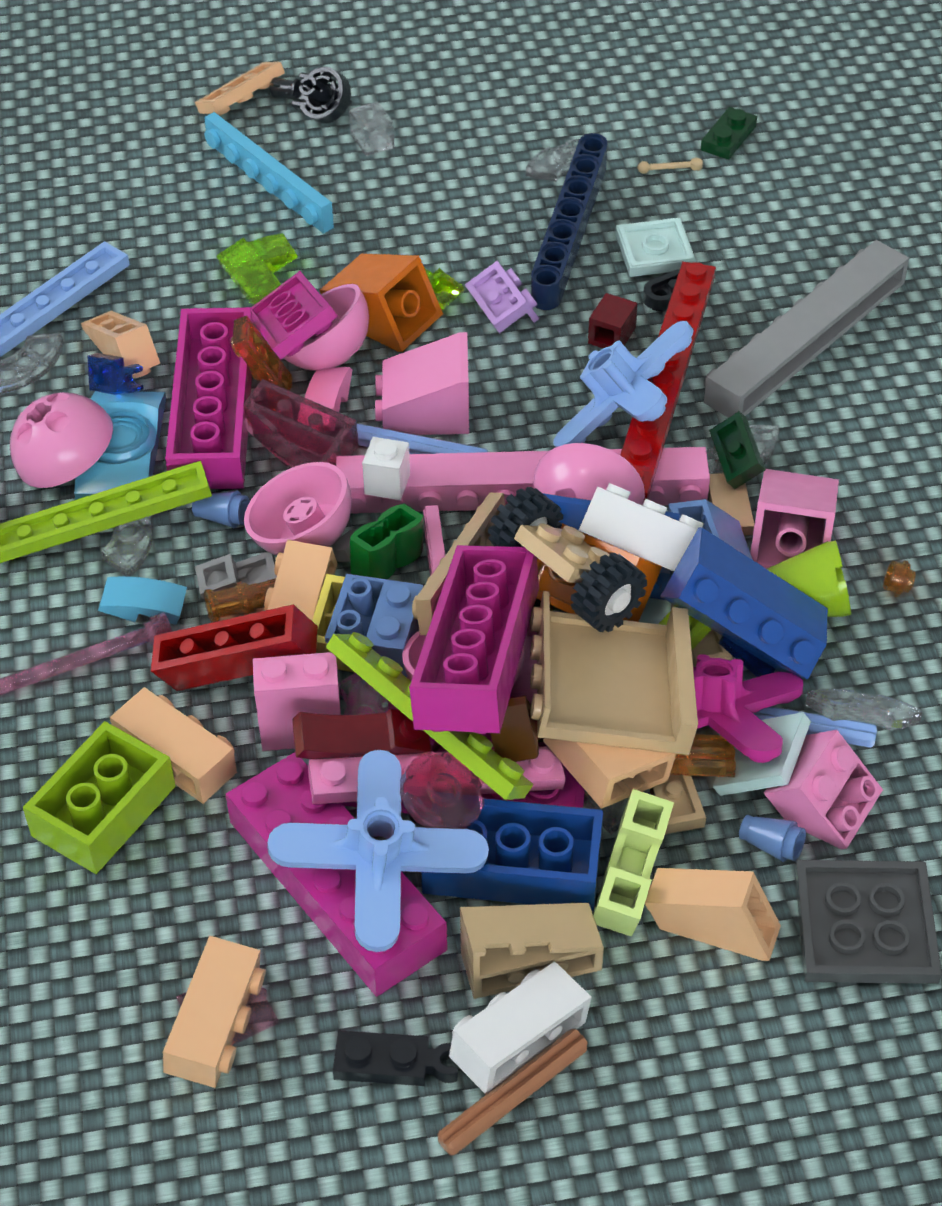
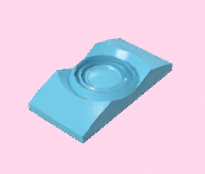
[74,391,166,500]

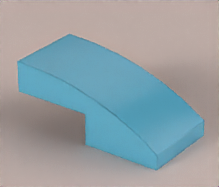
[98,576,187,625]

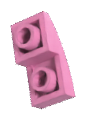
[298,367,353,429]

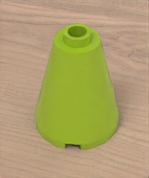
[767,540,851,617]

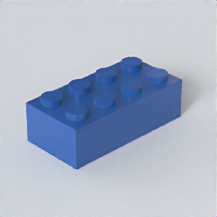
[421,794,603,911]

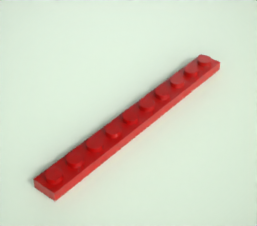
[620,261,716,503]

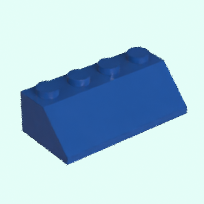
[660,527,828,680]

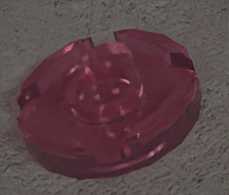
[400,752,484,829]

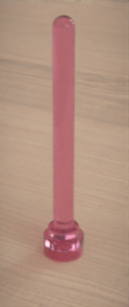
[0,612,172,695]

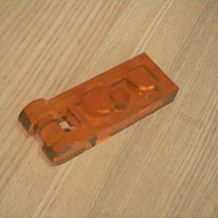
[231,315,293,410]

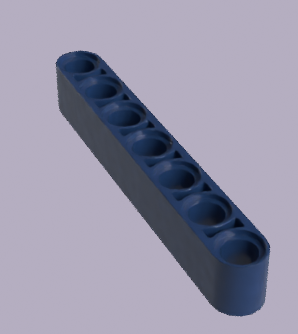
[531,133,608,310]

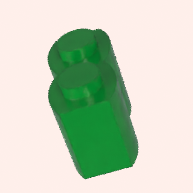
[350,503,423,579]

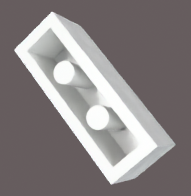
[579,483,704,571]
[449,961,592,1094]

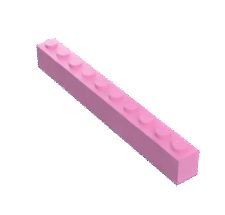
[336,447,710,514]

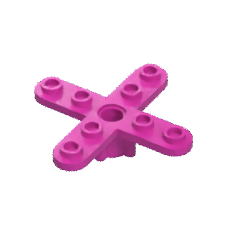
[693,654,803,763]

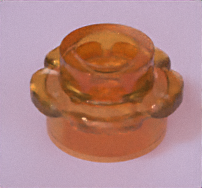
[883,560,916,597]

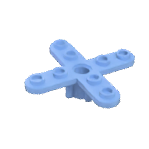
[553,321,694,447]
[267,750,489,952]

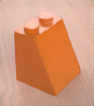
[319,253,443,352]

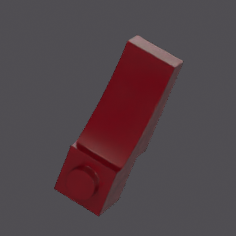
[292,709,431,759]

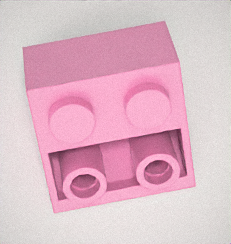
[764,730,883,849]

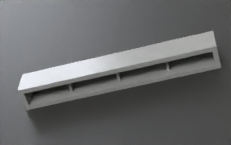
[704,240,909,418]

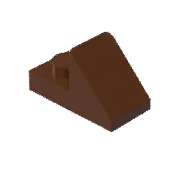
[490,696,544,762]

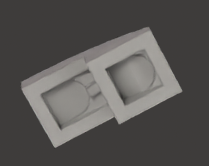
[195,552,277,599]

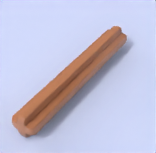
[438,1029,588,1155]

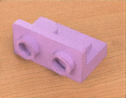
[465,261,539,333]

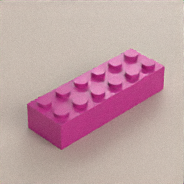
[165,307,255,489]
[409,545,539,734]
[225,752,448,997]

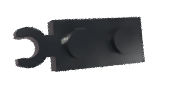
[333,1030,458,1086]

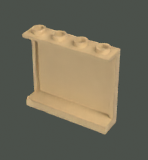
[530,591,698,755]

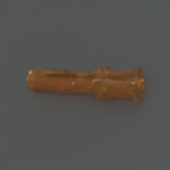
[204,578,276,623]

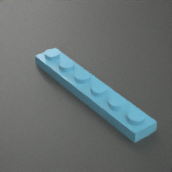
[204,112,334,234]

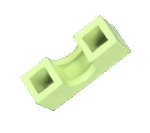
[593,789,674,937]

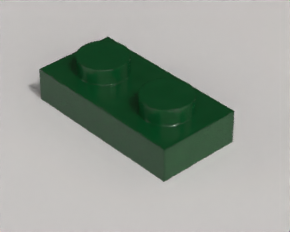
[701,107,757,160]
[709,411,766,489]

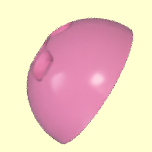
[284,284,369,371]
[10,392,113,488]
[533,443,645,505]
[244,462,352,556]

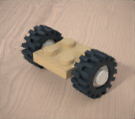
[488,487,647,632]

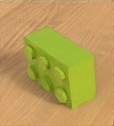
[23,721,176,874]

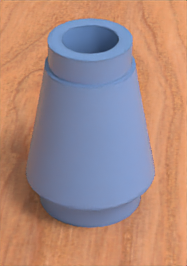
[192,491,250,528]
[739,815,806,862]

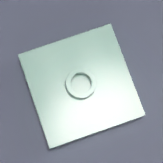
[615,218,696,277]
[713,712,811,796]

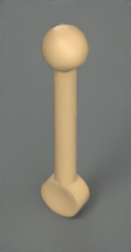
[637,158,703,174]

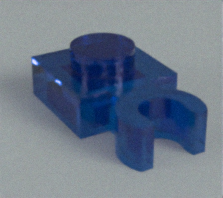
[87,353,144,395]

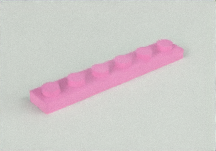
[308,746,566,804]

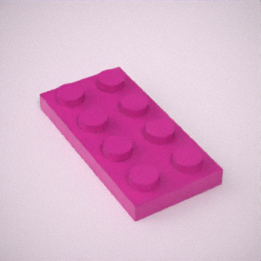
[251,271,338,360]

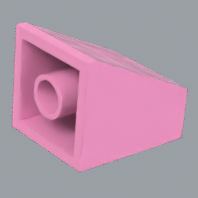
[375,332,469,435]
[750,469,839,569]
[253,652,341,751]

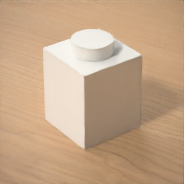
[362,436,410,501]

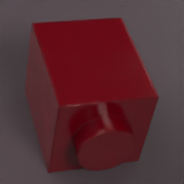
[588,293,638,348]

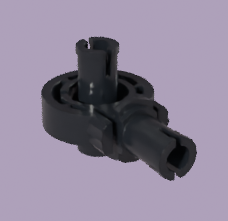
[269,67,352,123]

